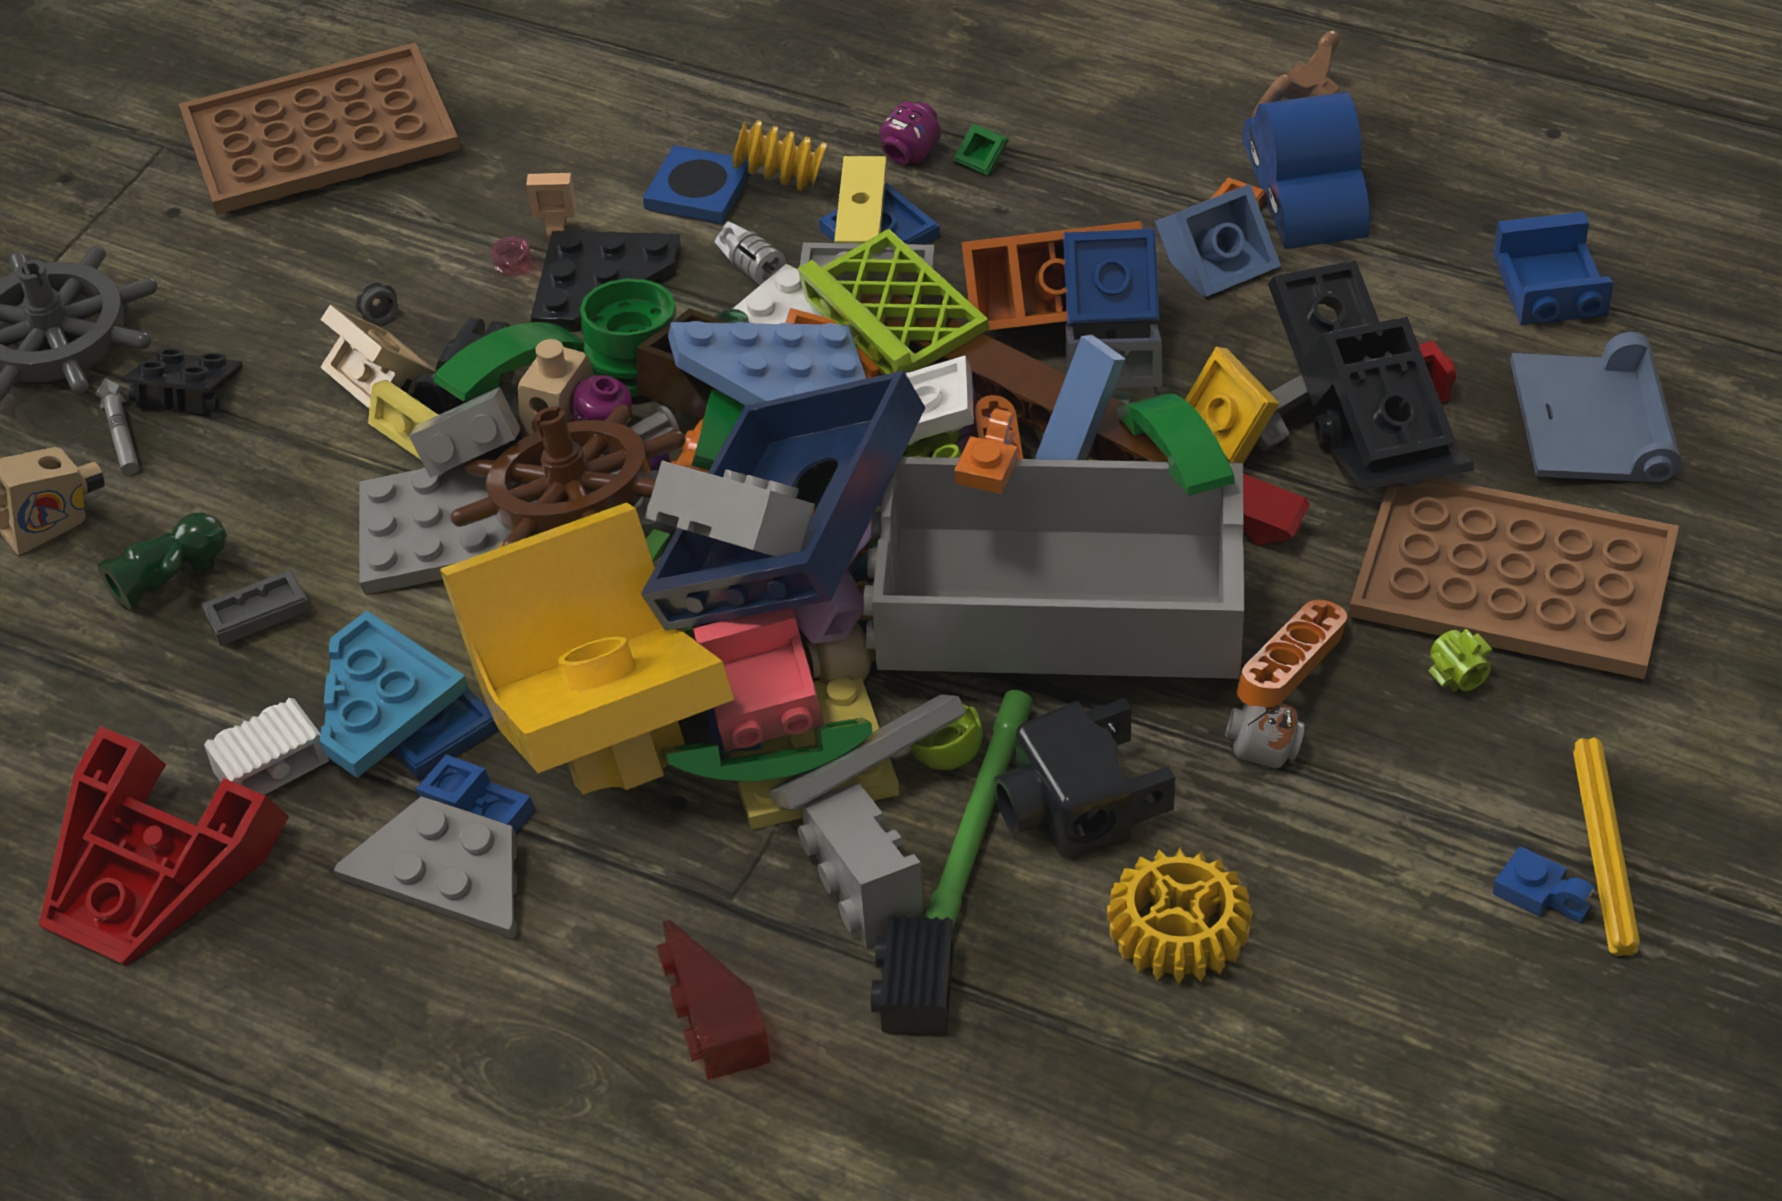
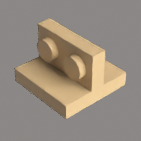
[321,305,436,409]

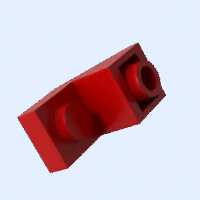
[1243,474,1310,546]

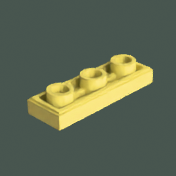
[834,156,887,244]

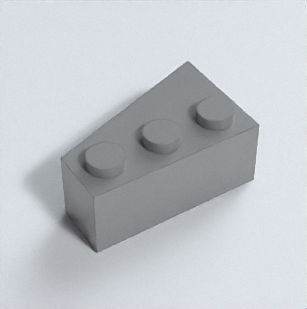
[645,461,814,556]
[798,782,924,949]

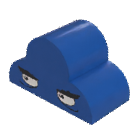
[1242,92,1370,249]

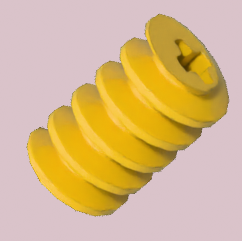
[732,119,827,191]

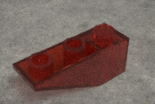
[657,920,770,1080]

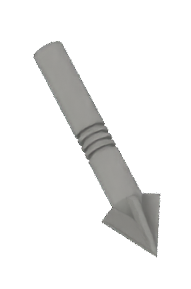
[95,377,139,476]

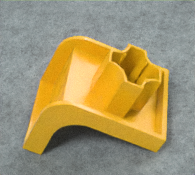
[440,503,735,795]

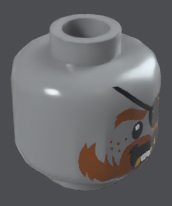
[1225,703,1305,768]

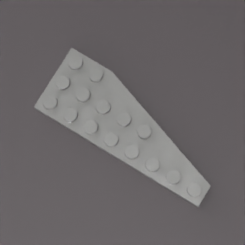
[359,464,708,595]

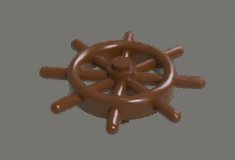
[451,404,686,547]

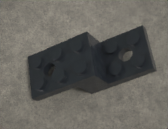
[1268,260,1456,468]

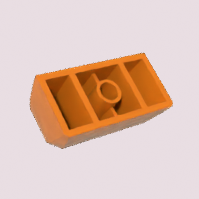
[961,221,1142,331]

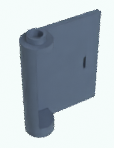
[1510,332,1682,482]

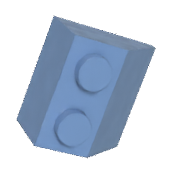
[1155,184,1281,298]

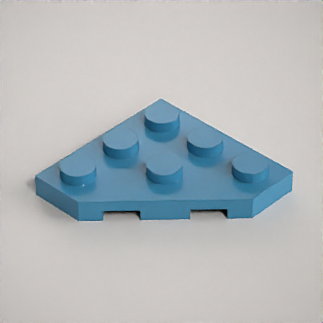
[320,610,469,778]

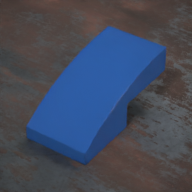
[416,755,535,833]

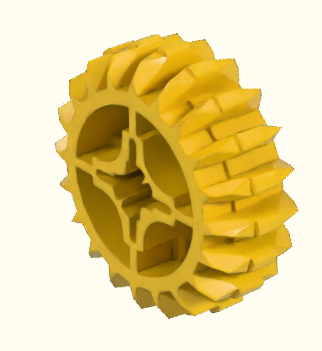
[1107,847,1253,984]

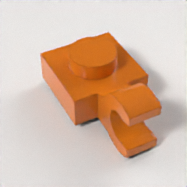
[954,409,1018,494]

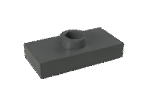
[201,569,311,646]

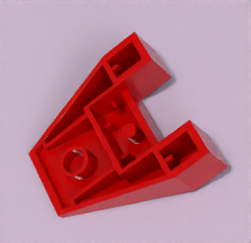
[38,726,289,966]

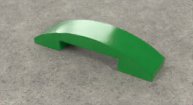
[433,322,585,402]
[1117,393,1235,496]
[662,717,873,781]

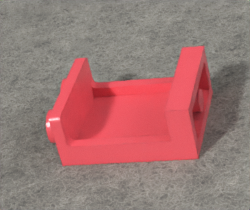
[693,608,824,752]

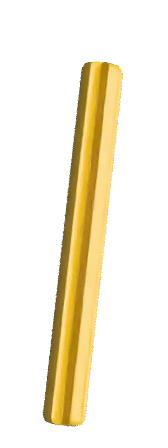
[1573,737,1640,957]

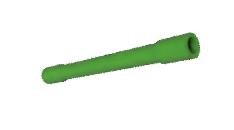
[924,690,1033,928]

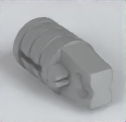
[714,221,786,285]

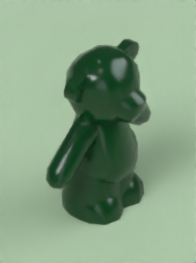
[97,512,227,610]

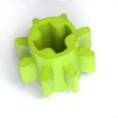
[1428,629,1493,692]

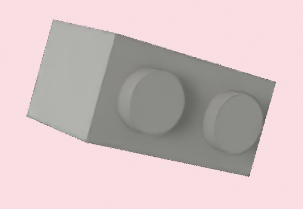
[409,387,520,478]

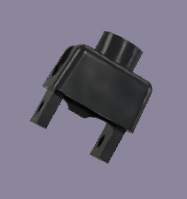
[993,698,1175,858]

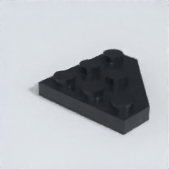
[530,230,681,332]

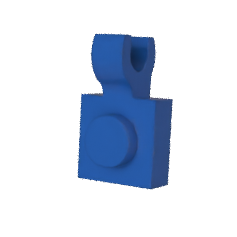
[1493,846,1595,922]

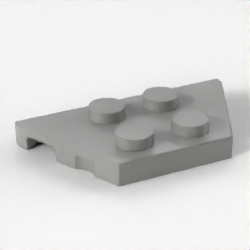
[333,796,517,939]

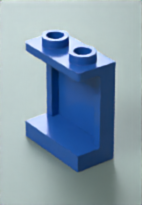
[1493,212,1613,325]

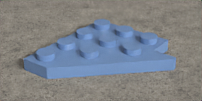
[668,321,867,406]

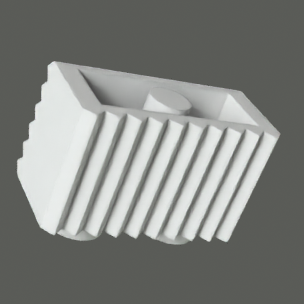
[204,698,329,795]

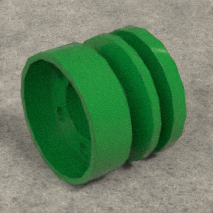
[580,278,677,397]

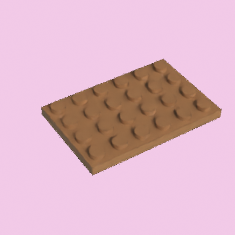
[178,42,460,215]
[1349,477,1679,679]

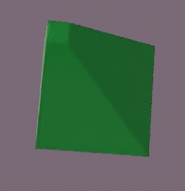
[953,124,1009,177]

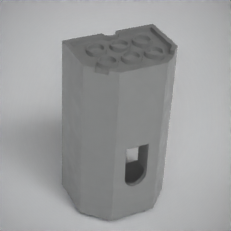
[864,457,1244,679]

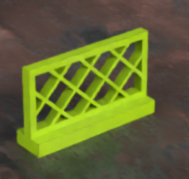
[798,229,990,375]

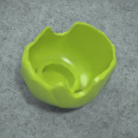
[909,703,983,770]

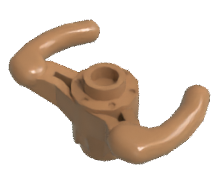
[1252,30,1341,117]

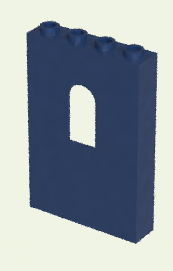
[641,370,925,631]

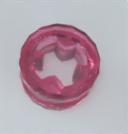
[491,236,533,276]

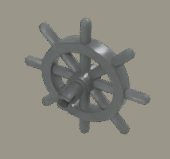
[0,245,158,401]

